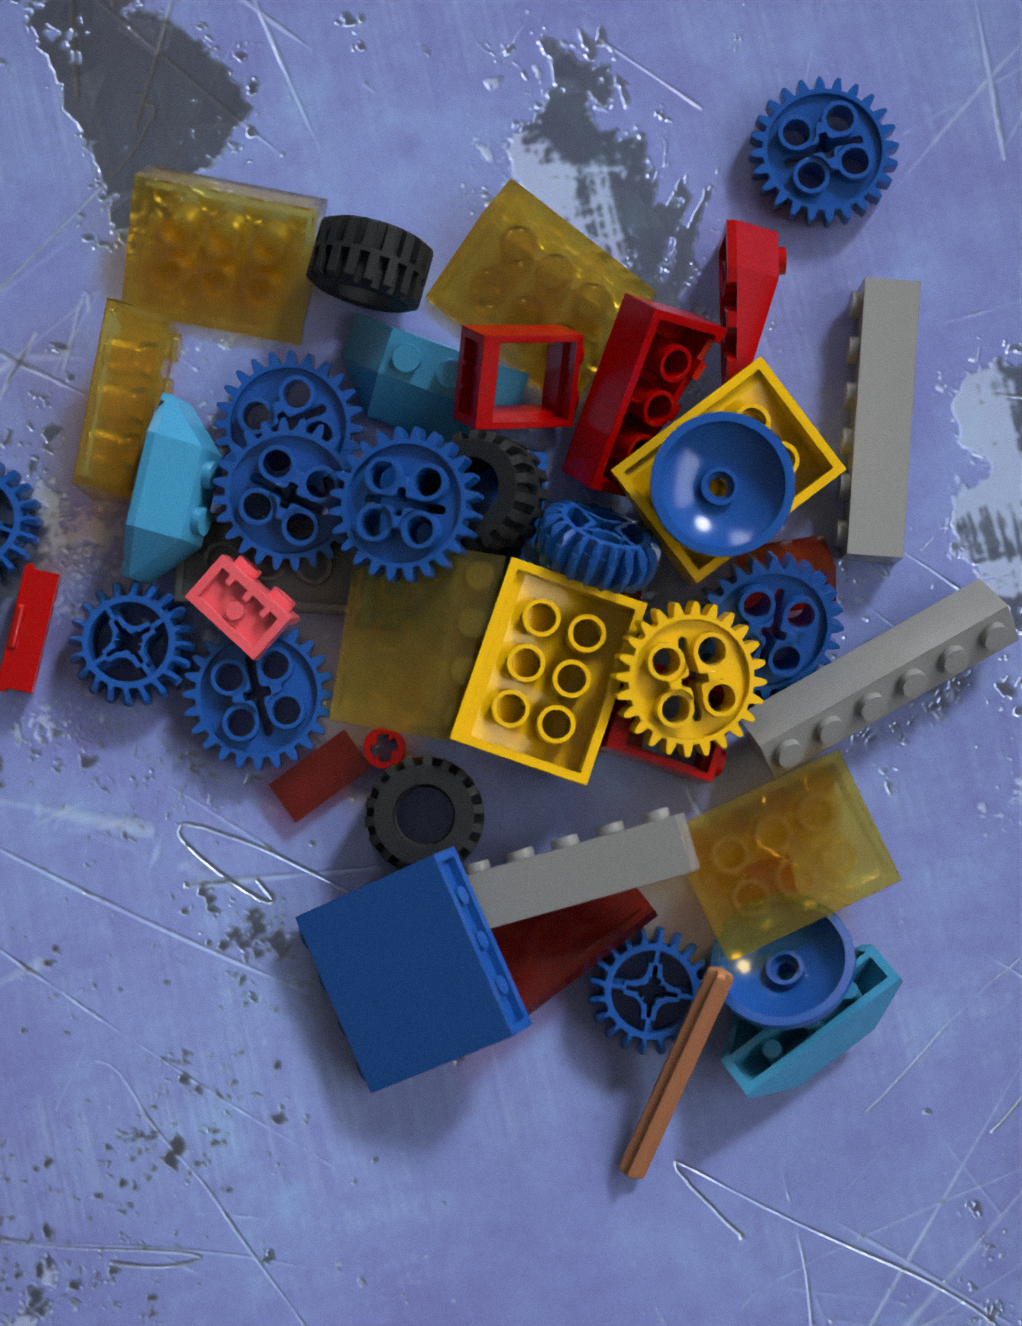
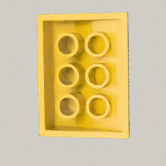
[610,356,846,586]
[449,557,647,786]

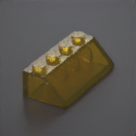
[72,298,183,505]

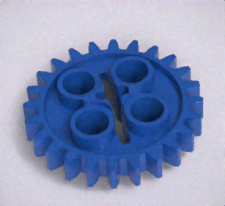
[748,76,899,228]
[213,350,366,503]
[212,417,353,571]
[329,426,484,583]
[698,550,844,701]
[182,628,336,771]

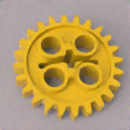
[610,600,767,757]

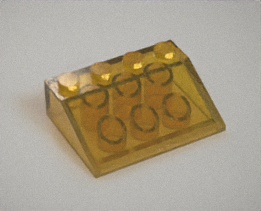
[121,165,328,345]
[426,178,657,398]
[329,535,506,742]
[683,750,902,963]

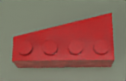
[561,293,729,497]

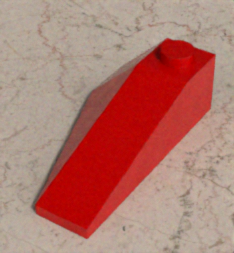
[718,220,787,386]

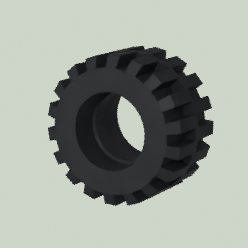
[306,215,434,313]
[420,429,550,555]
[364,756,485,870]

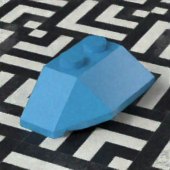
[342,312,530,443]
[121,393,222,584]
[720,944,903,1099]

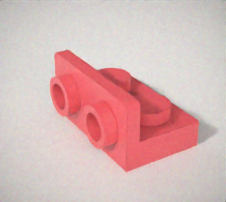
[185,554,301,660]

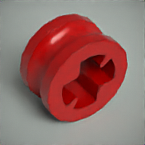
[363,727,406,769]

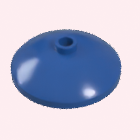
[650,411,795,557]
[710,894,856,1030]

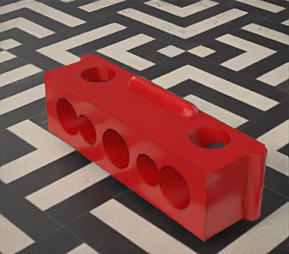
[0,563,61,694]

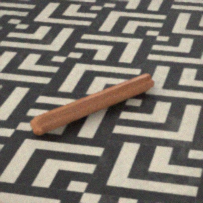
[619,966,734,1179]

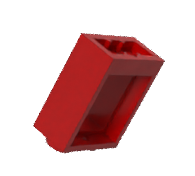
[453,324,584,430]
[599,662,727,784]

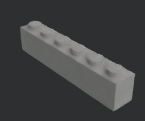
[833,277,921,564]
[739,578,1019,779]
[463,807,700,929]

